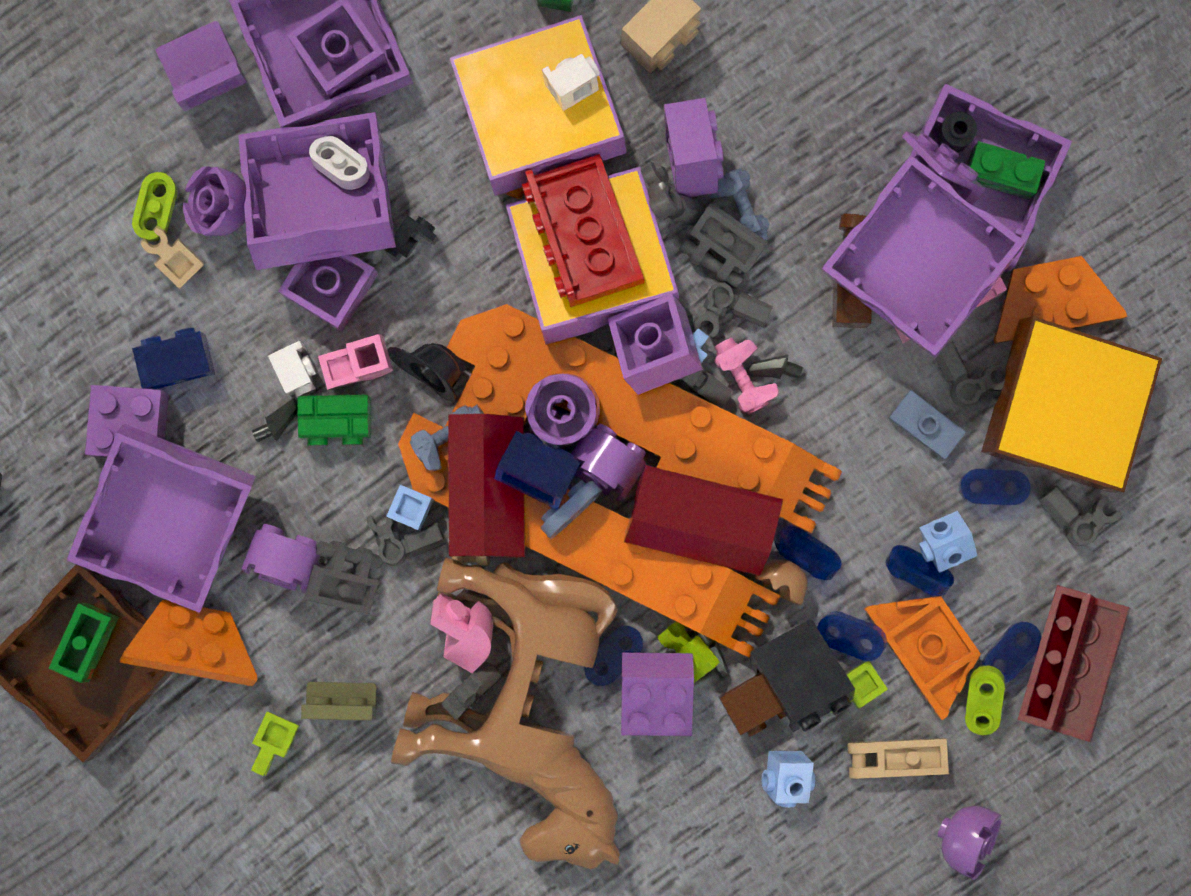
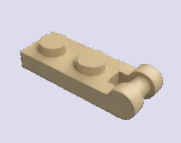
[848,738,949,779]

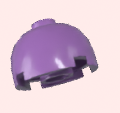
[183,166,246,237]
[938,806,1002,880]

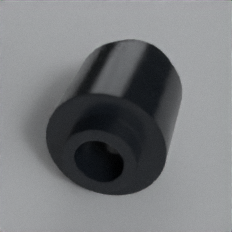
[937,112,977,152]

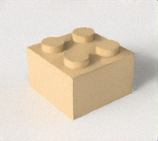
[621,0,701,74]

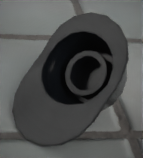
[387,343,466,402]

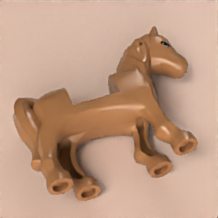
[391,557,620,869]

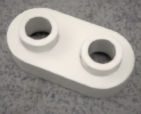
[309,136,370,190]

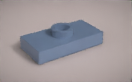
[889,390,966,460]

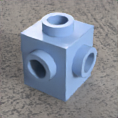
[918,511,978,573]
[762,751,815,808]

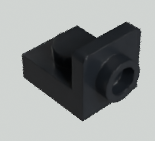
[384,216,438,262]

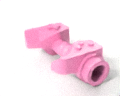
[714,337,779,415]

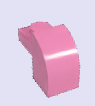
[318,334,393,390]
[430,592,493,673]

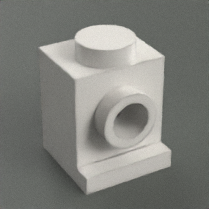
[542,54,600,111]
[268,341,317,398]

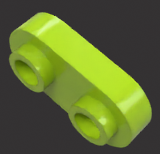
[132,172,178,242]
[965,665,1005,735]

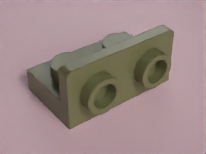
[301,682,377,721]

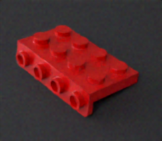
[521,154,644,308]

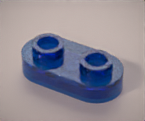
[959,469,1031,506]
[775,525,842,580]
[885,545,954,596]
[817,611,887,661]
[982,622,1042,683]
[584,625,643,686]

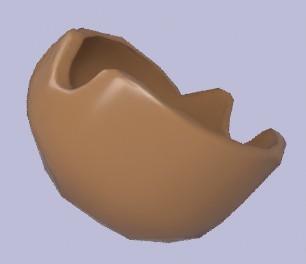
[755,559,808,605]

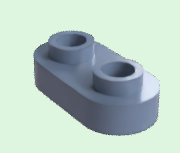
[541,480,602,539]

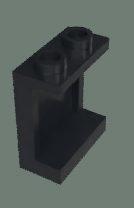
[749,619,855,732]

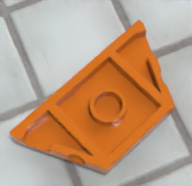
[994,256,1127,344]
[864,596,981,720]
[120,600,257,686]

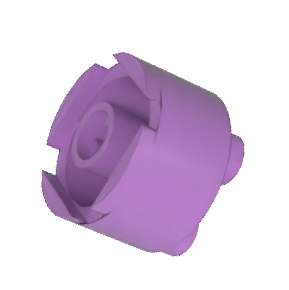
[525,374,600,445]
[565,423,646,501]
[241,524,321,593]

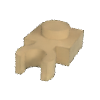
[141,226,204,289]

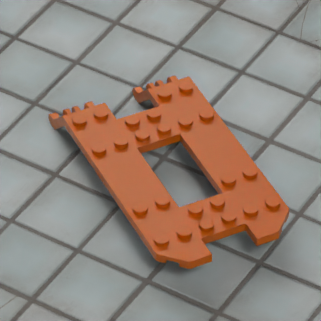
[398,304,842,658]

